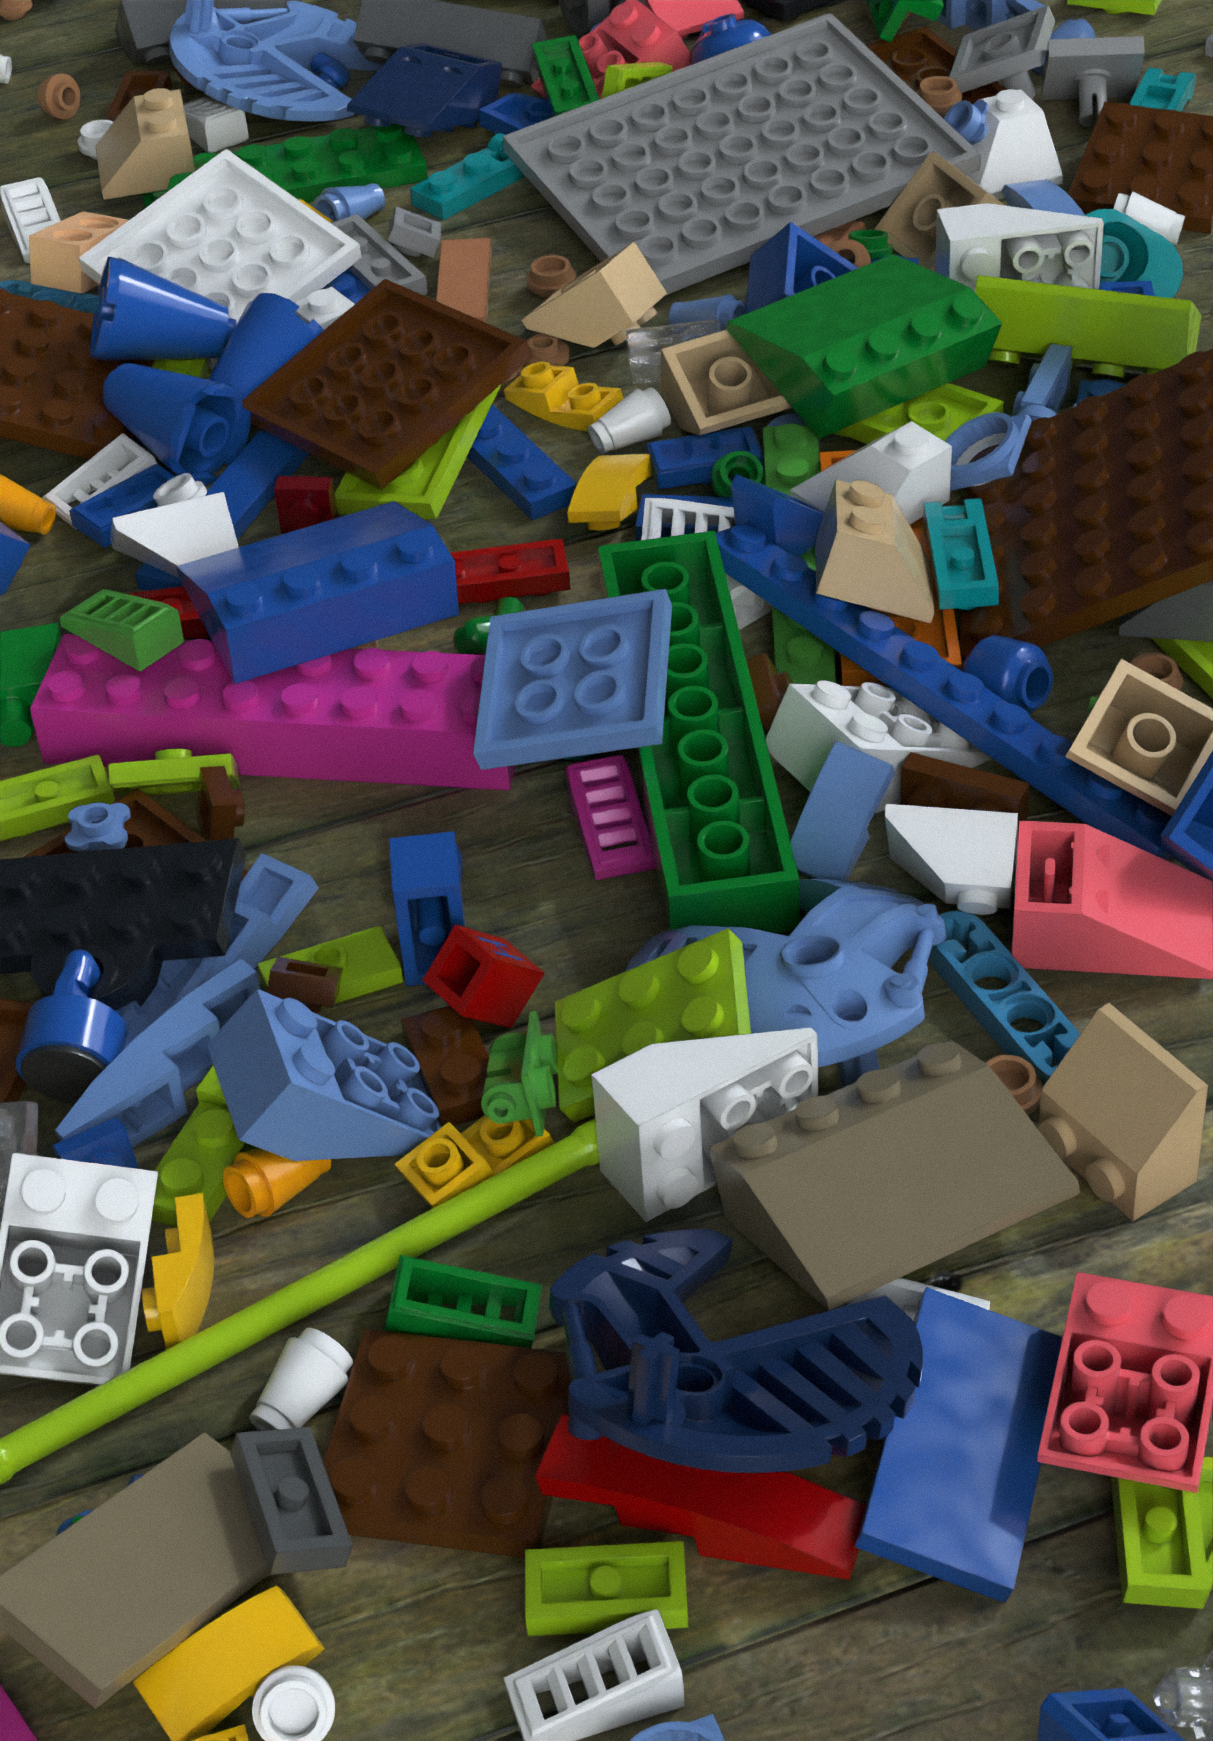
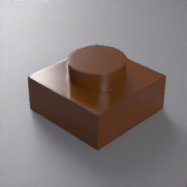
[746,653,793,732]
[196,766,245,841]
[267,957,343,1013]

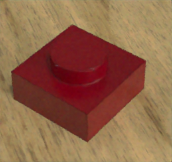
[274,476,338,534]

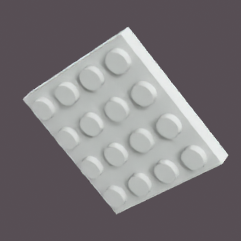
[79,149,362,371]

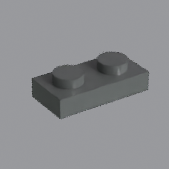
[231,1427,353,1575]

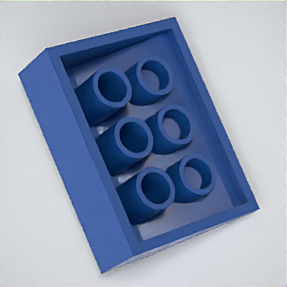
[176,501,459,684]

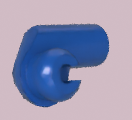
[311,52,350,90]

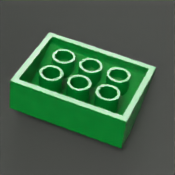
[726,254,1002,439]

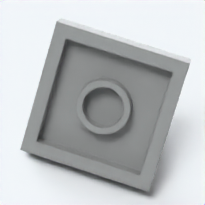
[949,5,1055,99]
[1041,36,1145,127]

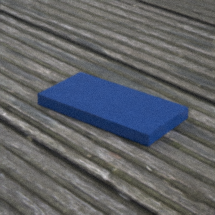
[854,1287,1063,1603]

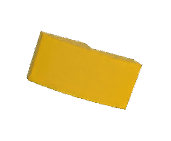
[503,362,624,432]
[567,454,652,530]
[394,1115,554,1208]
[142,1193,214,1350]
[133,1585,325,1741]

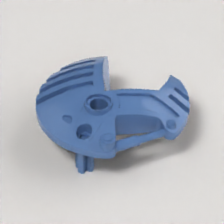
[169,0,383,122]
[626,879,946,1088]

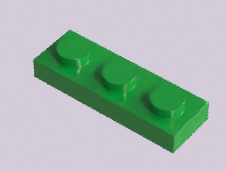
[531,35,600,117]

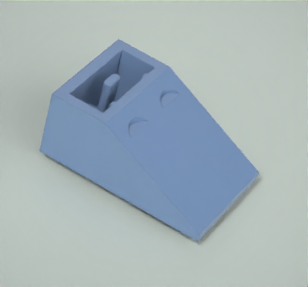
[207,989,441,1161]

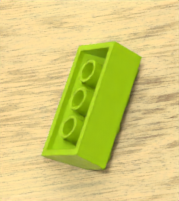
[976,275,1202,379]

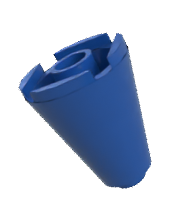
[90,256,236,361]
[208,293,324,425]
[103,363,251,486]

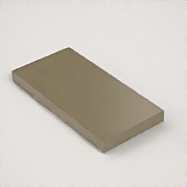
[0,1432,270,1709]

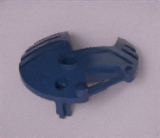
[549,1229,923,1473]

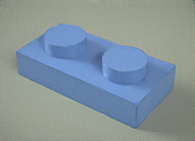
[1012,343,1072,416]

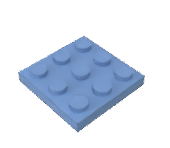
[473,589,672,770]

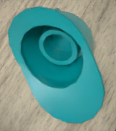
[1084,209,1183,298]

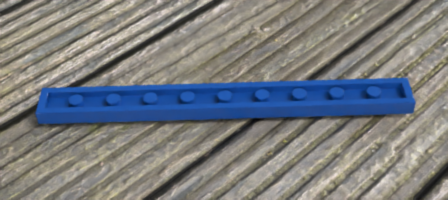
[322,269,577,520]
[716,524,1173,860]

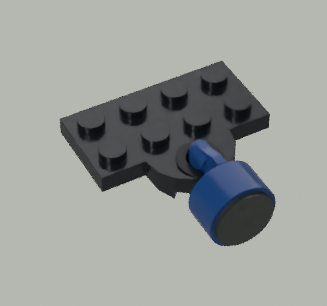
[0,838,246,1102]

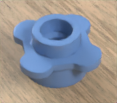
[944,100,989,145]
[65,803,131,852]

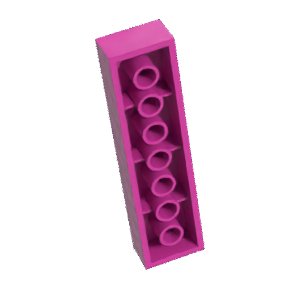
[30,634,516,790]

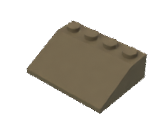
[709,1040,1080,1311]

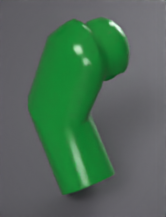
[453,597,524,655]

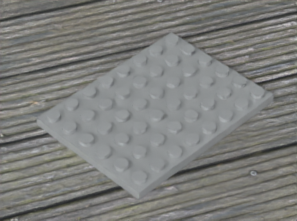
[503,13,981,295]

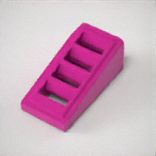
[565,755,656,881]

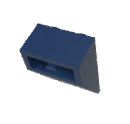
[347,43,502,137]

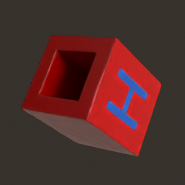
[422,924,545,1028]

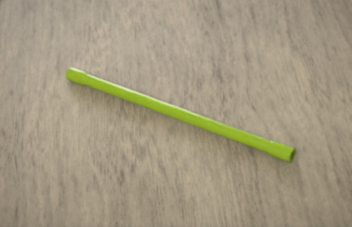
[0,1118,600,1485]

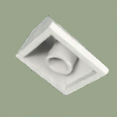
[967,89,1063,200]
[790,421,952,525]
[110,492,239,578]
[885,804,1018,915]

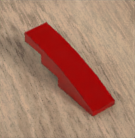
[535,1414,865,1580]

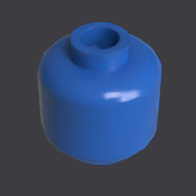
[962,635,1053,715]

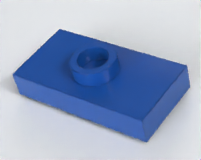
[646,427,764,490]
[69,464,176,548]

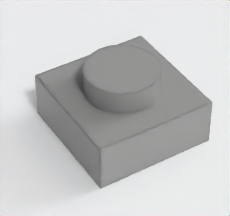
[388,207,441,258]

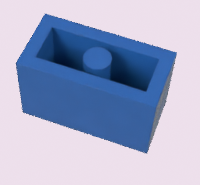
[389,831,466,986]

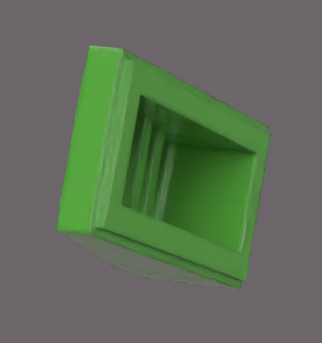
[59,589,184,672]

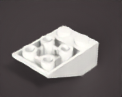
[935,203,1104,293]
[765,680,991,813]
[592,1028,818,1222]
[0,1153,158,1386]

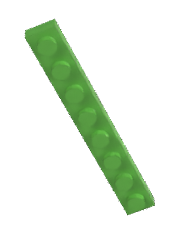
[763,423,836,685]

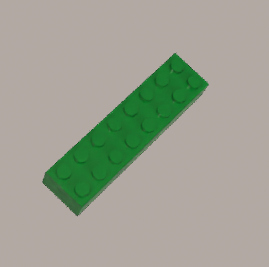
[598,530,800,934]

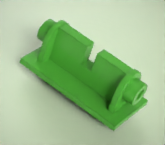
[481,1010,558,1137]

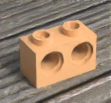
[29,211,129,294]

